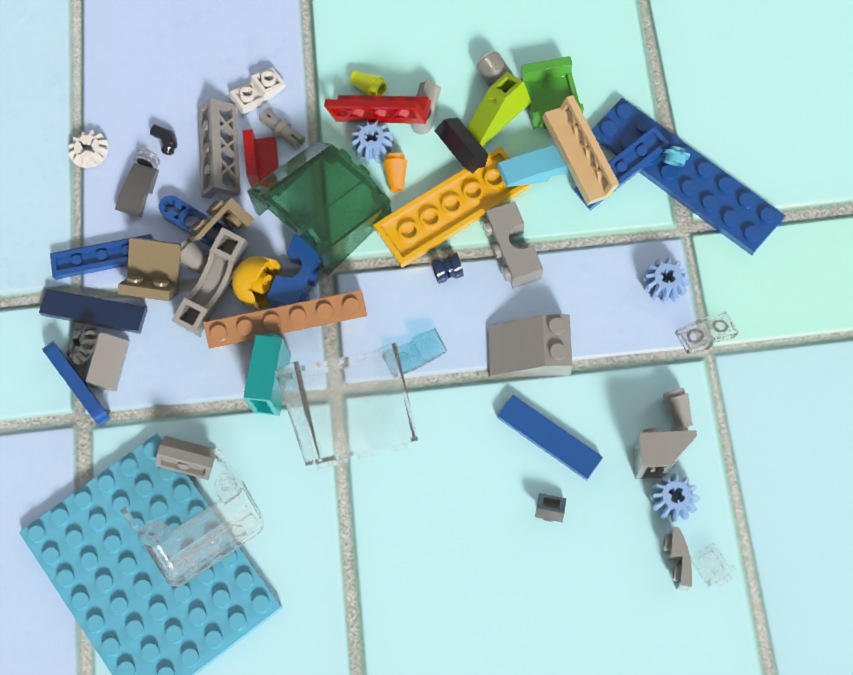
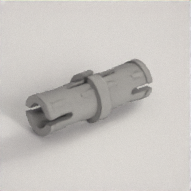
[259,108,306,150]

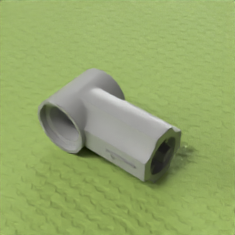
[411,80,441,135]

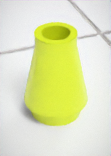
[349,70,387,96]

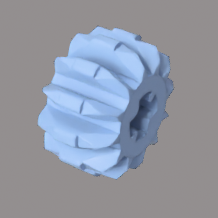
[351,120,393,164]
[643,258,690,304]
[650,473,700,522]

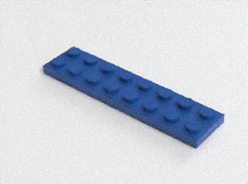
[592,98,785,256]

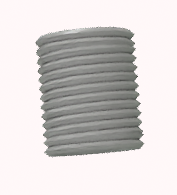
[476,51,513,88]

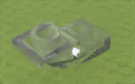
[675,311,739,354]

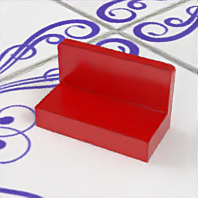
[242,129,280,187]

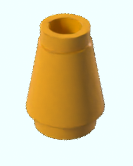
[383,153,408,192]

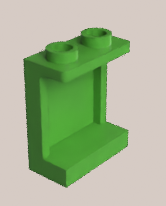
[521,56,584,129]

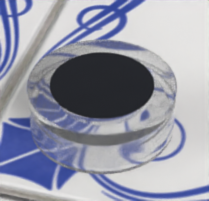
[133,149,160,169]

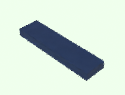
[39,289,148,334]

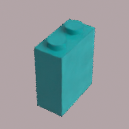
[243,333,291,416]

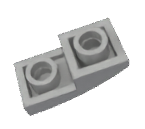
[663,526,692,591]

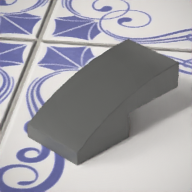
[115,163,159,218]

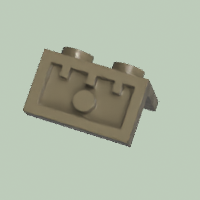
[187,198,255,242]
[118,237,182,301]

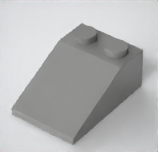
[488,314,572,377]

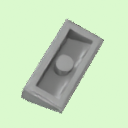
[86,333,130,391]

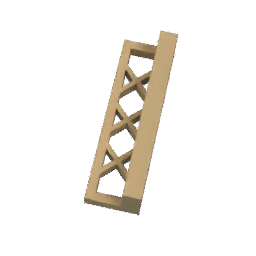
[542,95,619,205]

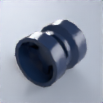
[431,252,464,284]

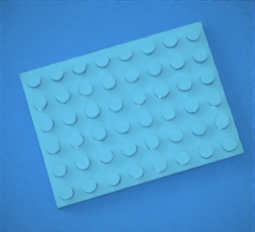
[19,433,283,675]

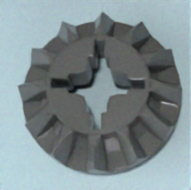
[66,323,97,365]

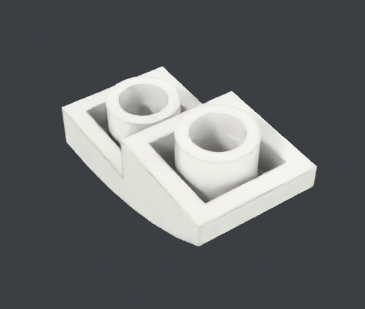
[230,67,285,115]

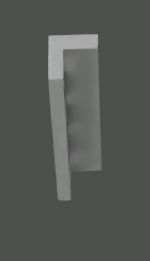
[198,97,241,199]

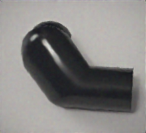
[150,124,178,156]

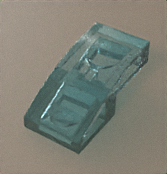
[385,328,447,378]

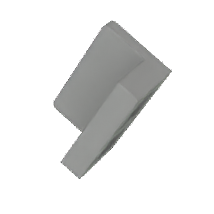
[155,436,217,480]

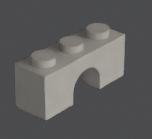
[483,201,543,289]

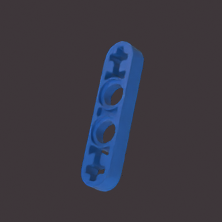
[158,196,238,248]
[42,341,111,427]

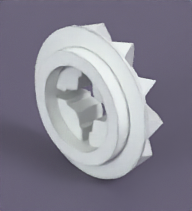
[68,130,109,168]

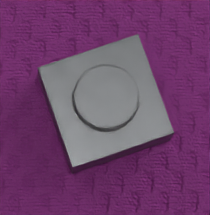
[535,493,567,523]

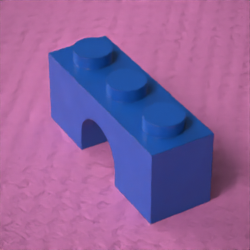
[266,229,330,308]

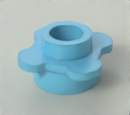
[663,146,690,166]

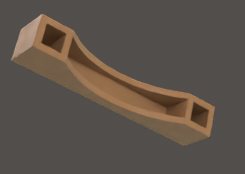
[203,290,367,349]

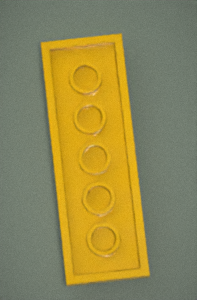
[373,147,530,268]

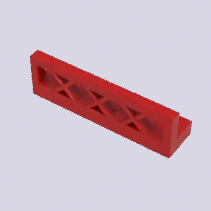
[324,95,431,124]

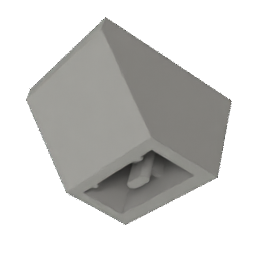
[633,427,697,479]

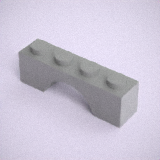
[171,227,249,337]

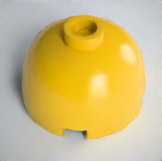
[231,255,281,309]

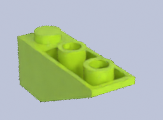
[467,72,532,147]

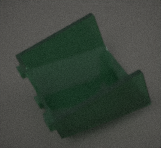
[247,141,392,276]

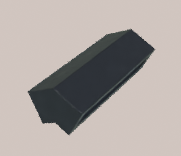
[434,117,489,174]

